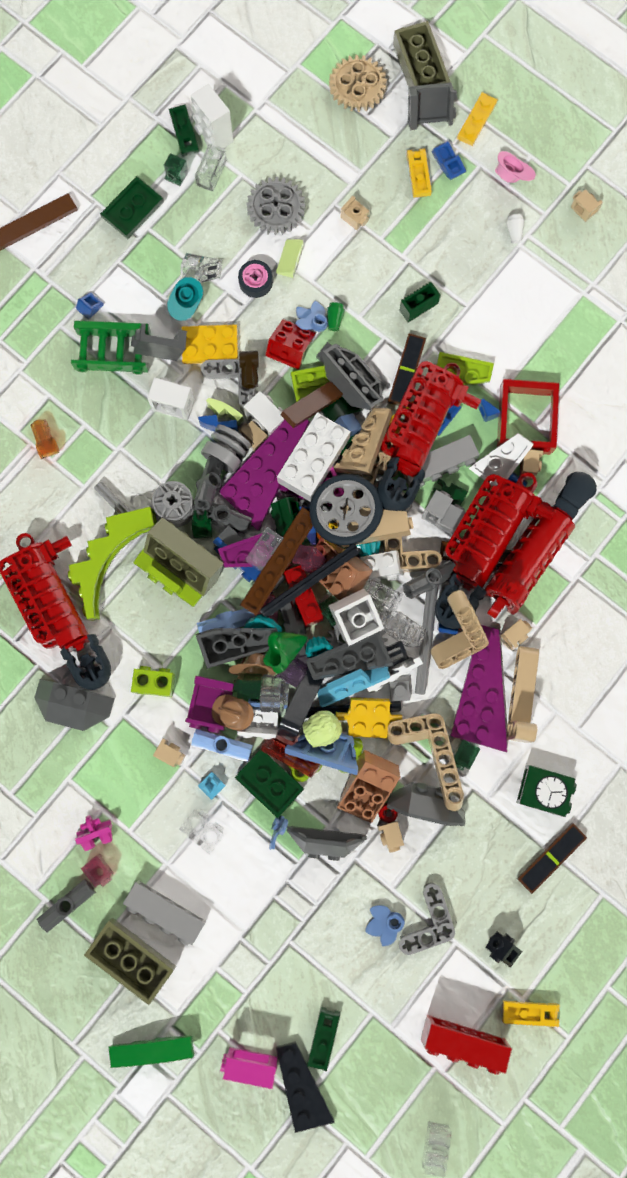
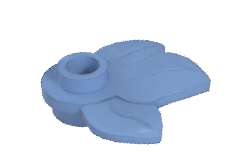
[296,301,328,332]
[269,815,288,850]
[365,905,404,946]

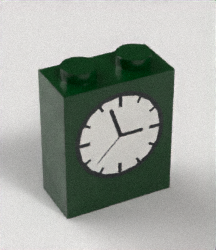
[516,765,577,817]

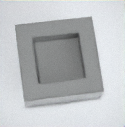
[389,681,410,701]

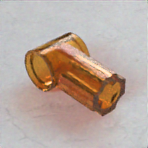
[31,419,60,459]

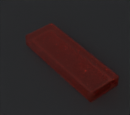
[261,738,321,778]

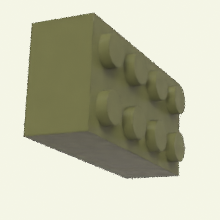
[393,21,451,87]
[144,517,224,597]
[84,918,177,1005]

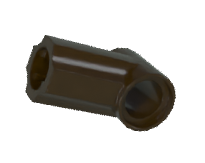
[239,350,259,389]

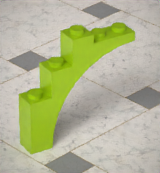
[68,507,157,621]

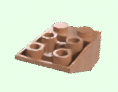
[305,537,373,600]
[337,750,401,823]

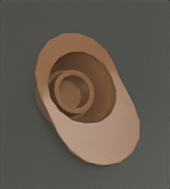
[228,652,276,677]
[212,695,254,731]

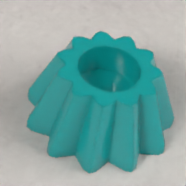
[356,541,381,557]
[305,636,333,658]

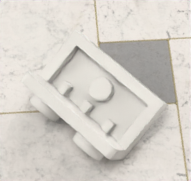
[360,550,404,584]
[237,707,279,740]

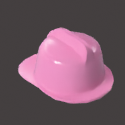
[495,151,536,183]

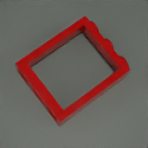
[497,379,559,455]

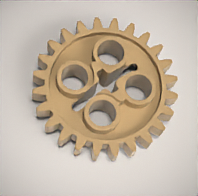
[329,55,387,112]

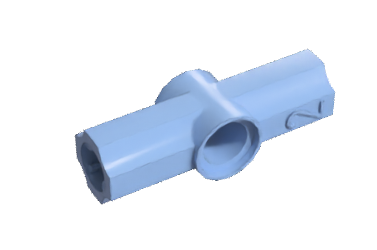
[197,608,255,633]
[191,729,253,762]

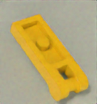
[406,148,432,198]
[502,1001,560,1027]

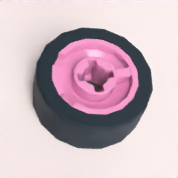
[238,260,273,298]

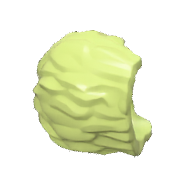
[303,711,342,747]

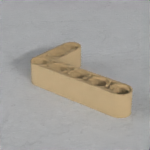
[383,479,442,572]
[430,590,489,669]
[506,646,539,743]
[388,713,464,811]

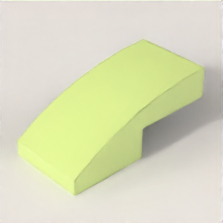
[206,398,244,426]

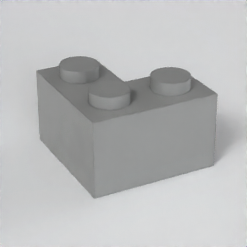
[422,490,466,535]

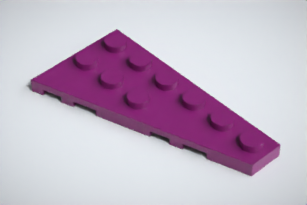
[219,420,310,531]
[450,625,507,753]

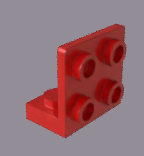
[265,319,316,370]

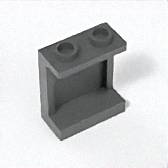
[407,83,457,130]
[131,323,187,361]

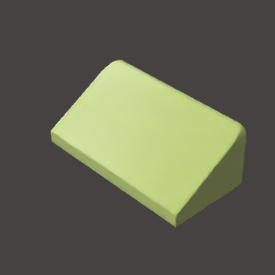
[276,239,303,278]

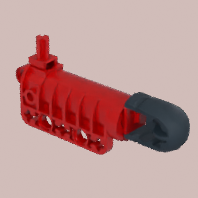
[377,361,481,511]
[484,472,597,619]
[435,473,556,629]
[0,533,111,690]

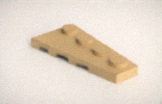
[334,408,393,475]

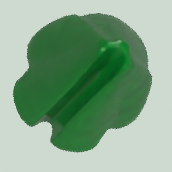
[263,632,308,673]

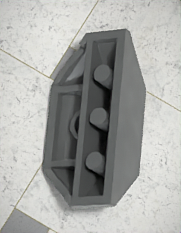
[322,343,384,410]
[34,679,115,731]
[387,782,465,826]
[287,826,367,861]

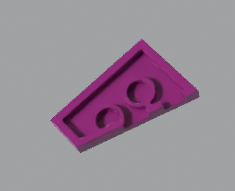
[218,529,278,568]

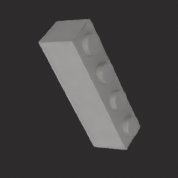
[402,435,480,488]
[123,880,206,946]

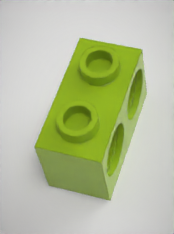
[131,666,175,697]

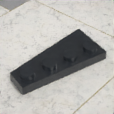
[276,1041,335,1133]

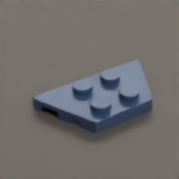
[285,733,358,775]

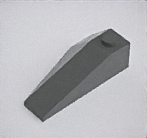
[196,628,278,668]

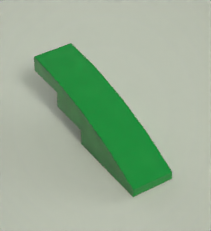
[108,1036,195,1068]

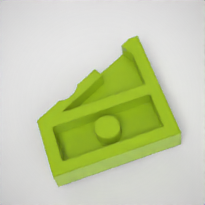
[291,366,330,402]

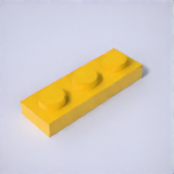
[457,92,498,147]

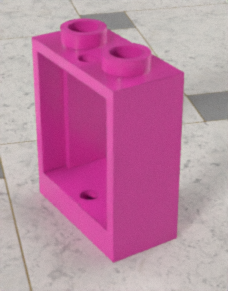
[220,1047,277,1089]

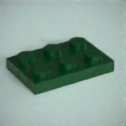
[100,176,164,239]
[235,749,304,818]

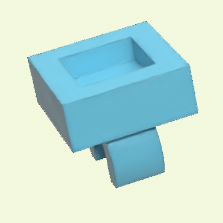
[198,772,226,800]

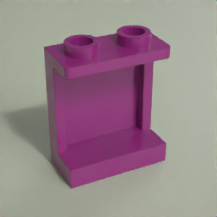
[185,676,235,734]

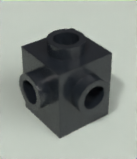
[485,931,523,968]

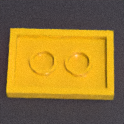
[182,325,238,364]

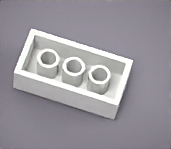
[277,412,351,502]

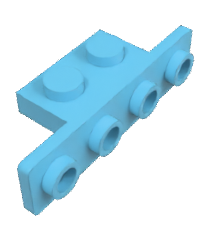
[318,667,390,707]

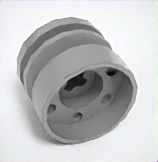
[201,424,251,474]
[152,481,195,527]

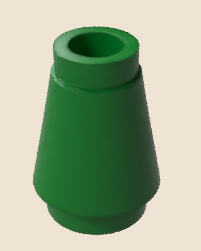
[327,302,345,331]

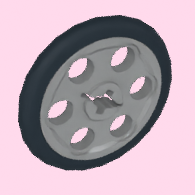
[309,474,383,545]

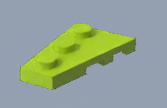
[436,352,494,385]

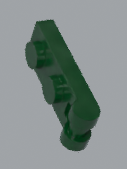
[169,104,199,157]
[307,1007,341,1071]

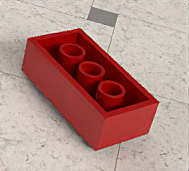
[421,1015,512,1075]

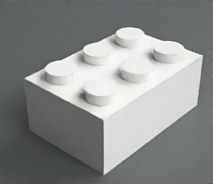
[190,83,233,153]

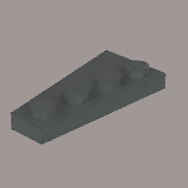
[306,632,393,680]

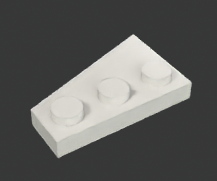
[468,433,534,486]
[366,655,423,693]

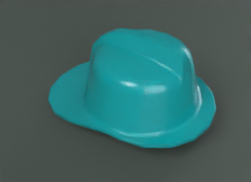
[167,277,203,321]

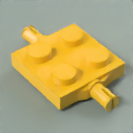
[335,697,402,738]

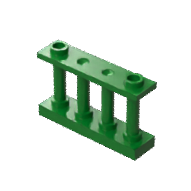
[71,321,151,375]

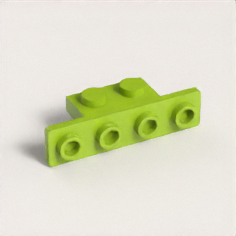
[133,549,202,607]

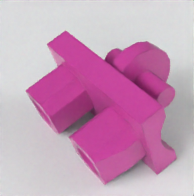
[75,815,113,851]

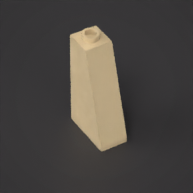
[337,506,414,547]

